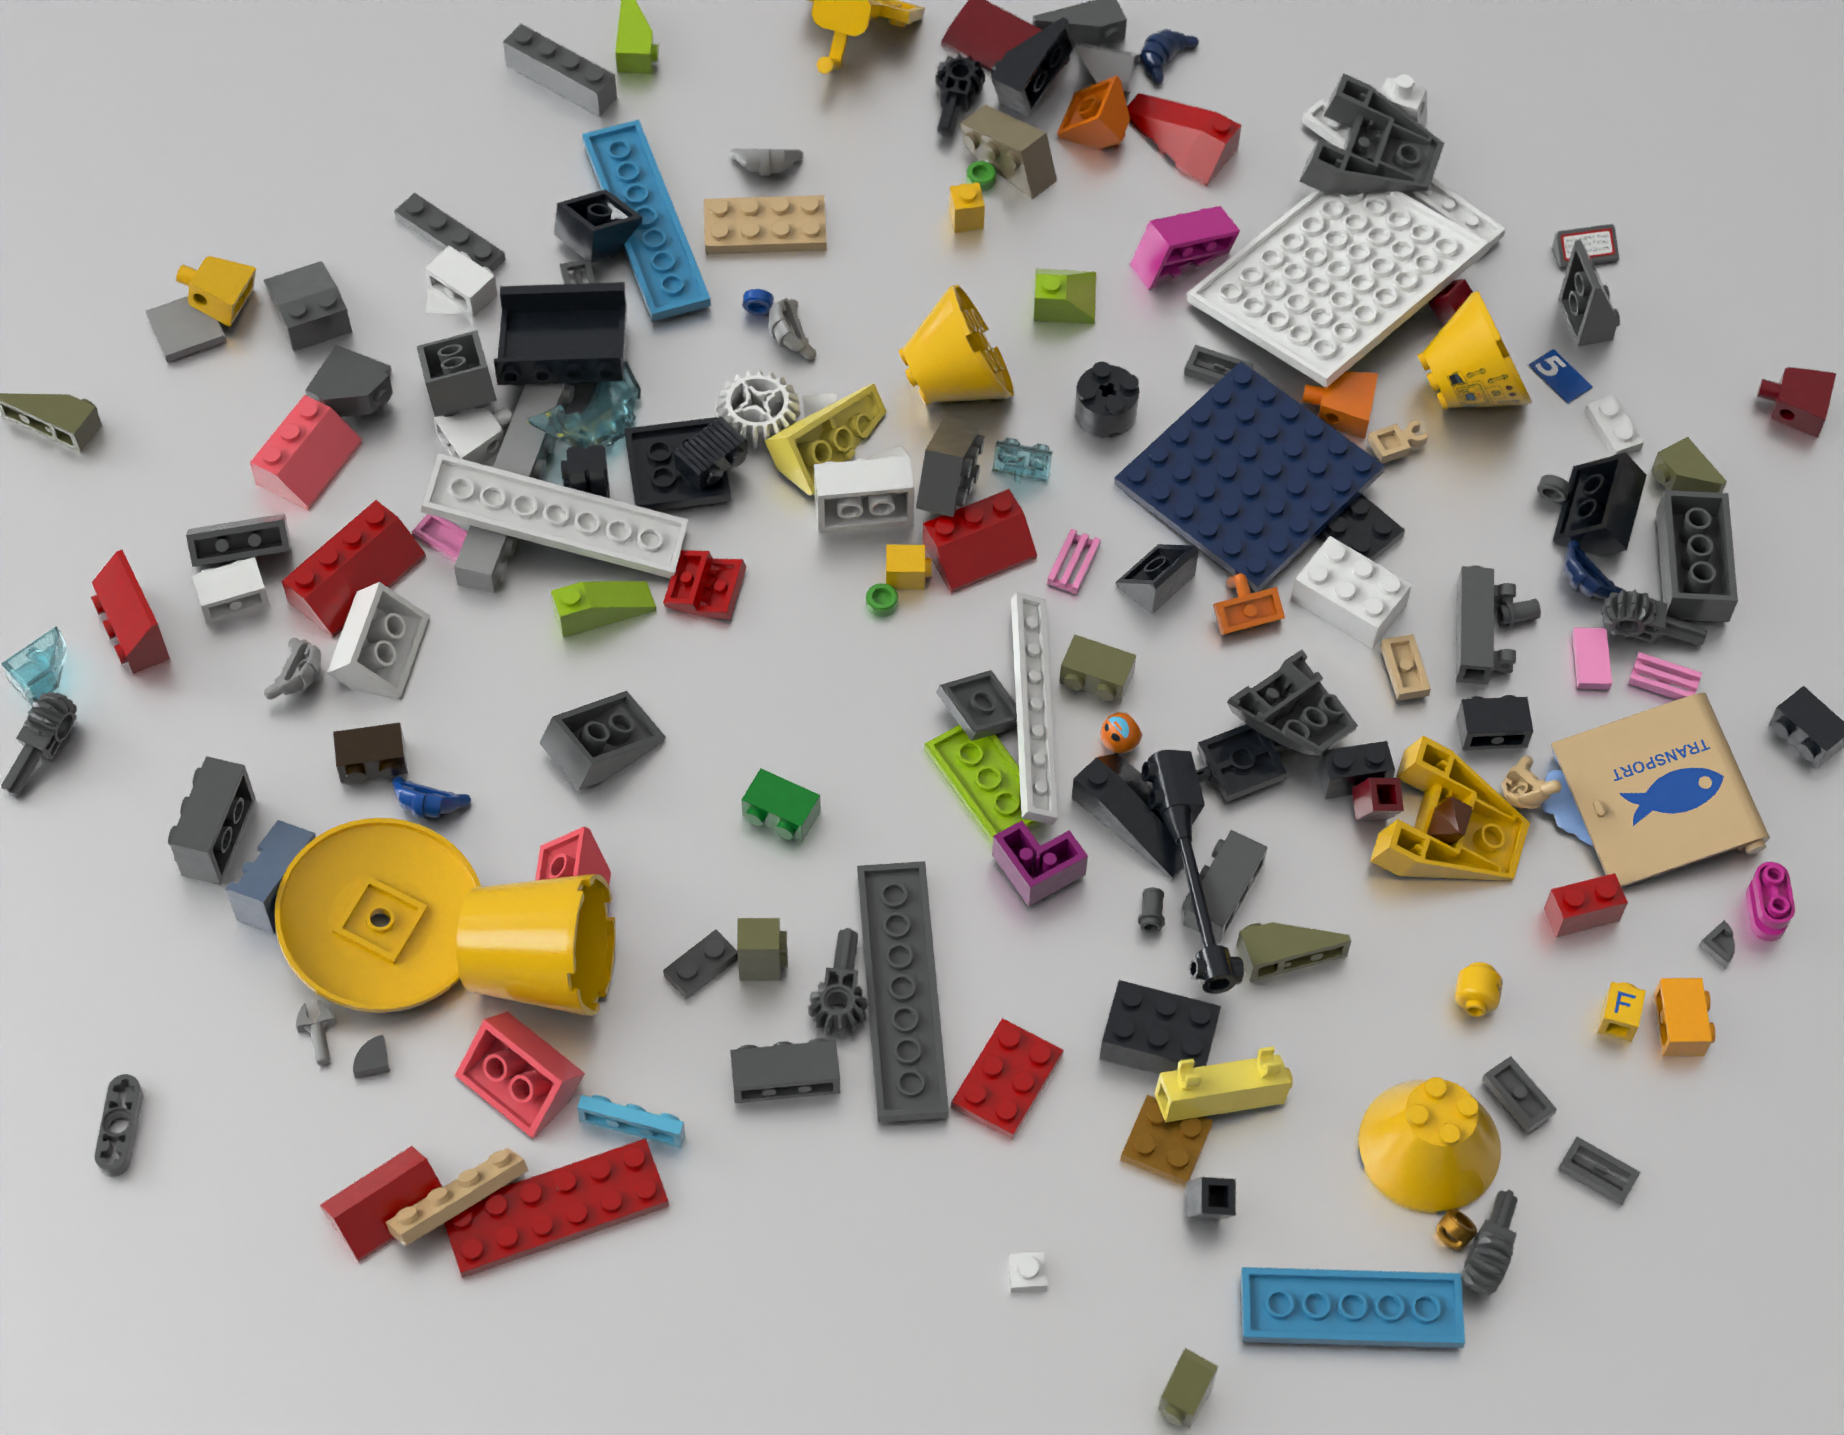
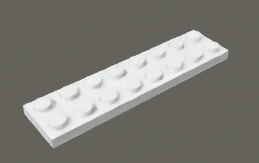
[421,453,688,579]

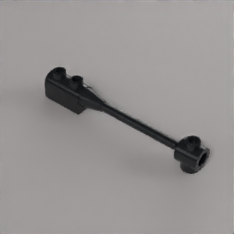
[1141,750,1244,994]

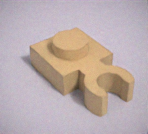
[1367,421,1428,464]

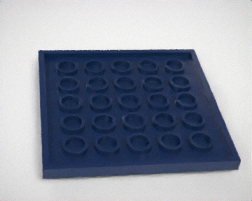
[1114,361,1385,592]

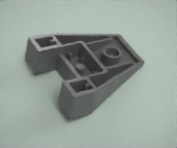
[1299,73,1444,194]

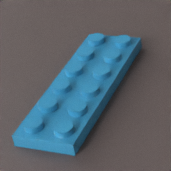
[1241,1267,1465,1348]

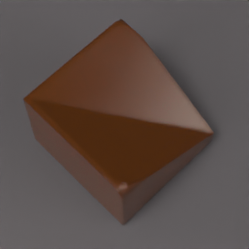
[1427,797,1472,846]

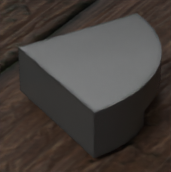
[1699,920,1735,968]
[353,1035,390,1078]

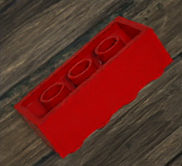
[282,500,426,638]

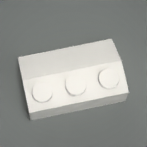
[327,582,430,699]

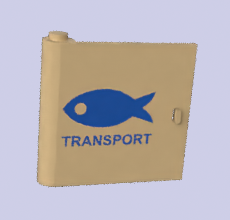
[1551,692,1770,887]

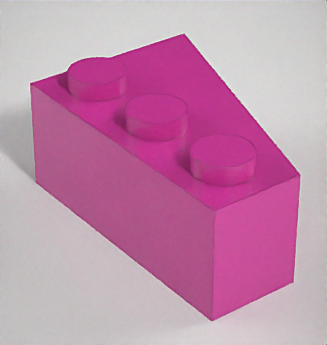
[1130,206,1240,290]

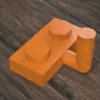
[1213,573,1285,635]

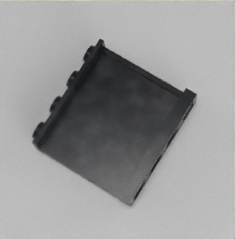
[494,282,627,385]

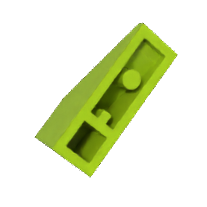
[615,0,659,74]
[551,581,656,638]

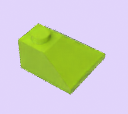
[1033,269,1096,324]

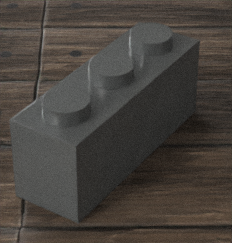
[186,513,291,567]
[1181,830,1268,942]
[730,1038,840,1103]

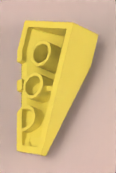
[765,383,887,495]

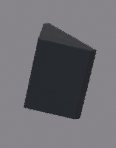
[1115,544,1199,614]

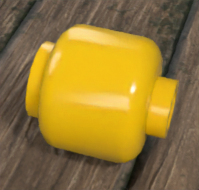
[1454,962,1503,1017]

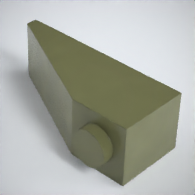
[0,393,102,452]
[1236,922,1351,982]

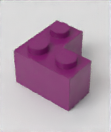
[992,820,1088,907]

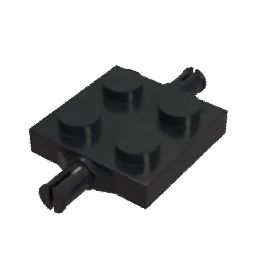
[1196,724,1290,802]

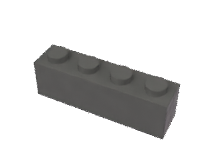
[503,24,617,117]

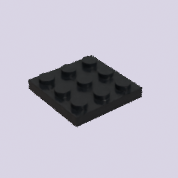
[624,417,731,511]

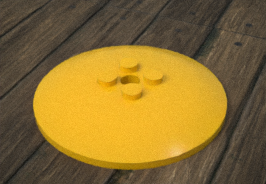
[275,818,481,1013]

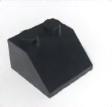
[554,189,642,263]

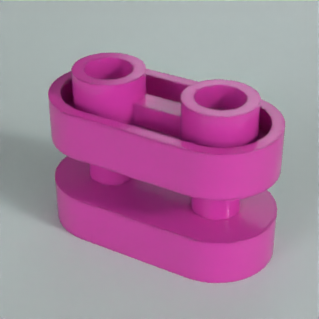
[1746,862,1795,941]

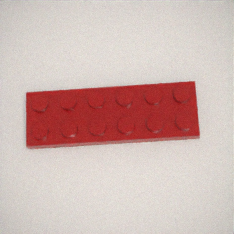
[444,1138,669,1278]

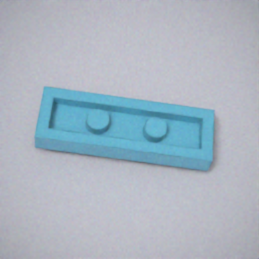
[577,1095,685,1149]

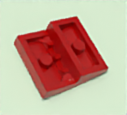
[663,550,747,620]

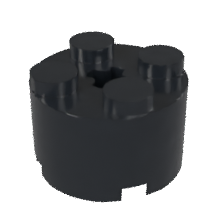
[1075,362,1139,438]

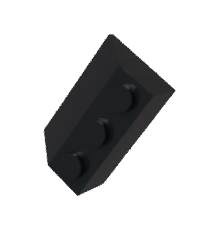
[1552,452,1647,556]

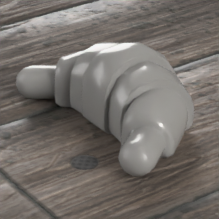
[730,148,803,177]
[768,298,816,360]
[264,638,321,700]

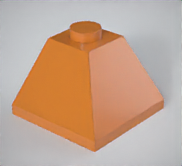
[1056,75,1130,150]

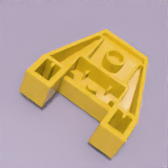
[1370,736,1530,881]

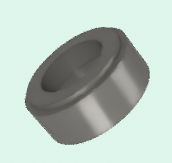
[1537,475,1571,503]

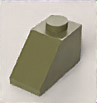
[1651,437,1727,493]
[1158,1348,1218,1428]

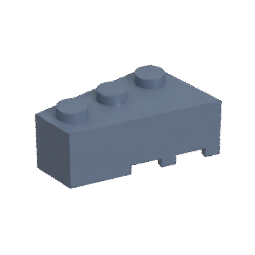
[225,820,316,934]

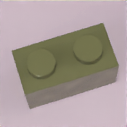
[1059,634,1136,703]
[737,918,788,981]

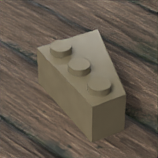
[960,104,1057,200]

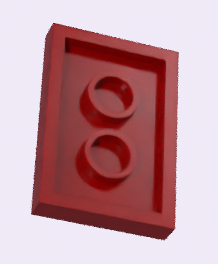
[951,1018,1064,1140]

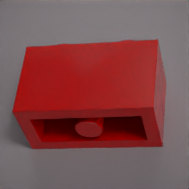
[1544,873,1628,937]

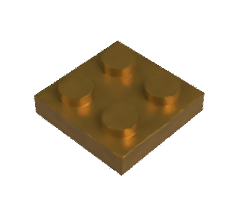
[1120,1094,1213,1186]

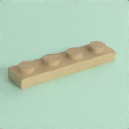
[386,1148,529,1246]

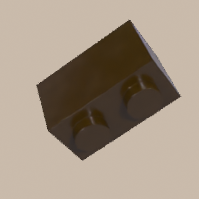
[333,722,408,783]

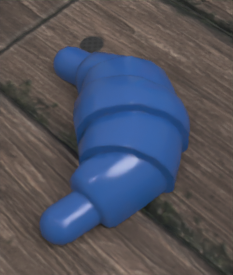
[392,777,471,819]

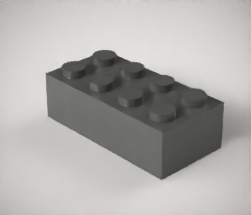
[1656,490,1738,622]

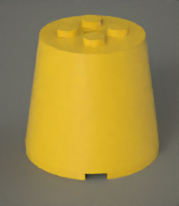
[456,874,616,1016]

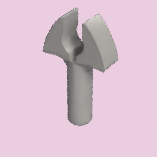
[296,1000,336,1065]

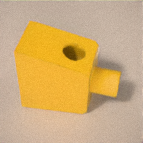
[176,256,256,327]

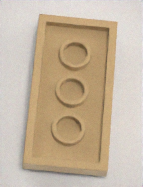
[704,195,827,254]

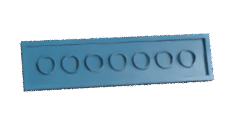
[582,119,711,322]

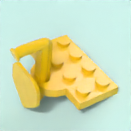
[809,0,925,74]

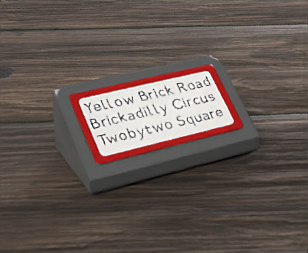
[1552,224,1619,269]

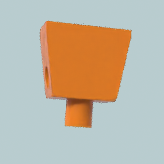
[1302,371,1378,439]

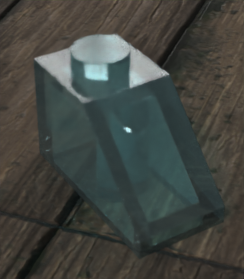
[1,626,67,706]

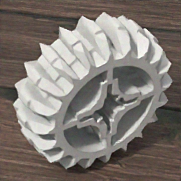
[715,369,800,450]

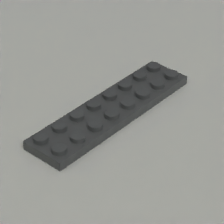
[857,861,949,1123]

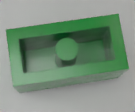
[741,768,821,843]

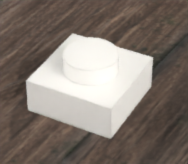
[1008,1251,1048,1293]

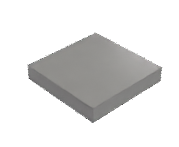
[146,296,226,362]

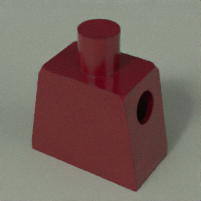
[1757,367,1836,437]

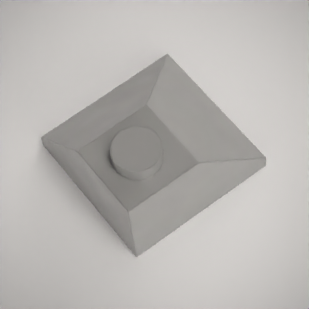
[1076,43,1140,92]

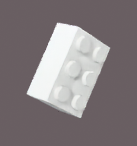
[814,456,915,532]
[1291,536,1412,649]

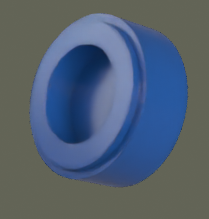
[742,289,774,315]

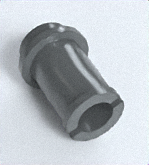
[1496,598,1541,627]
[1138,887,1165,934]

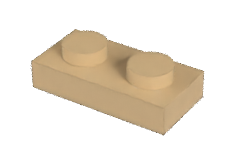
[1380,634,1431,701]

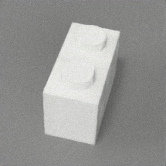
[424,245,498,317]
[191,557,270,624]

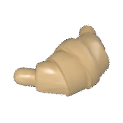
[1501,756,1561,809]

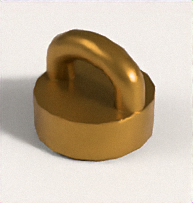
[1436,1209,1477,1250]

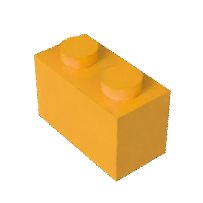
[1653,978,1715,1057]

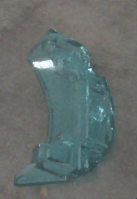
[527,361,641,448]

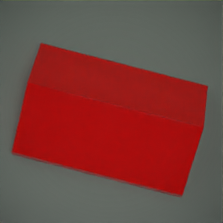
[320,1146,443,1263]

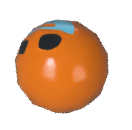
[1100,712,1142,754]

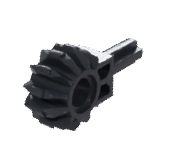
[935,53,985,138]

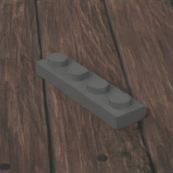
[394,193,506,272]

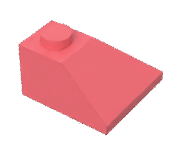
[535,826,611,885]

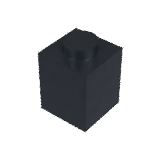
[1186,1177,1236,1220]

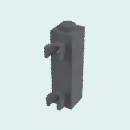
[1456,565,1516,685]

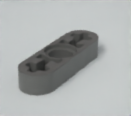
[94,1074,143,1177]

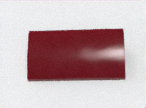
[941,0,1070,73]

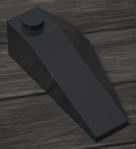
[1071,753,1184,881]

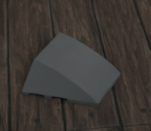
[1227,649,1358,756]

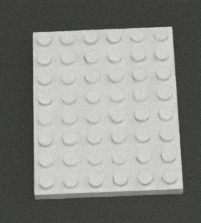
[1187,189,1489,388]

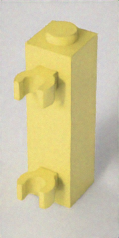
[1154,1046,1293,1123]

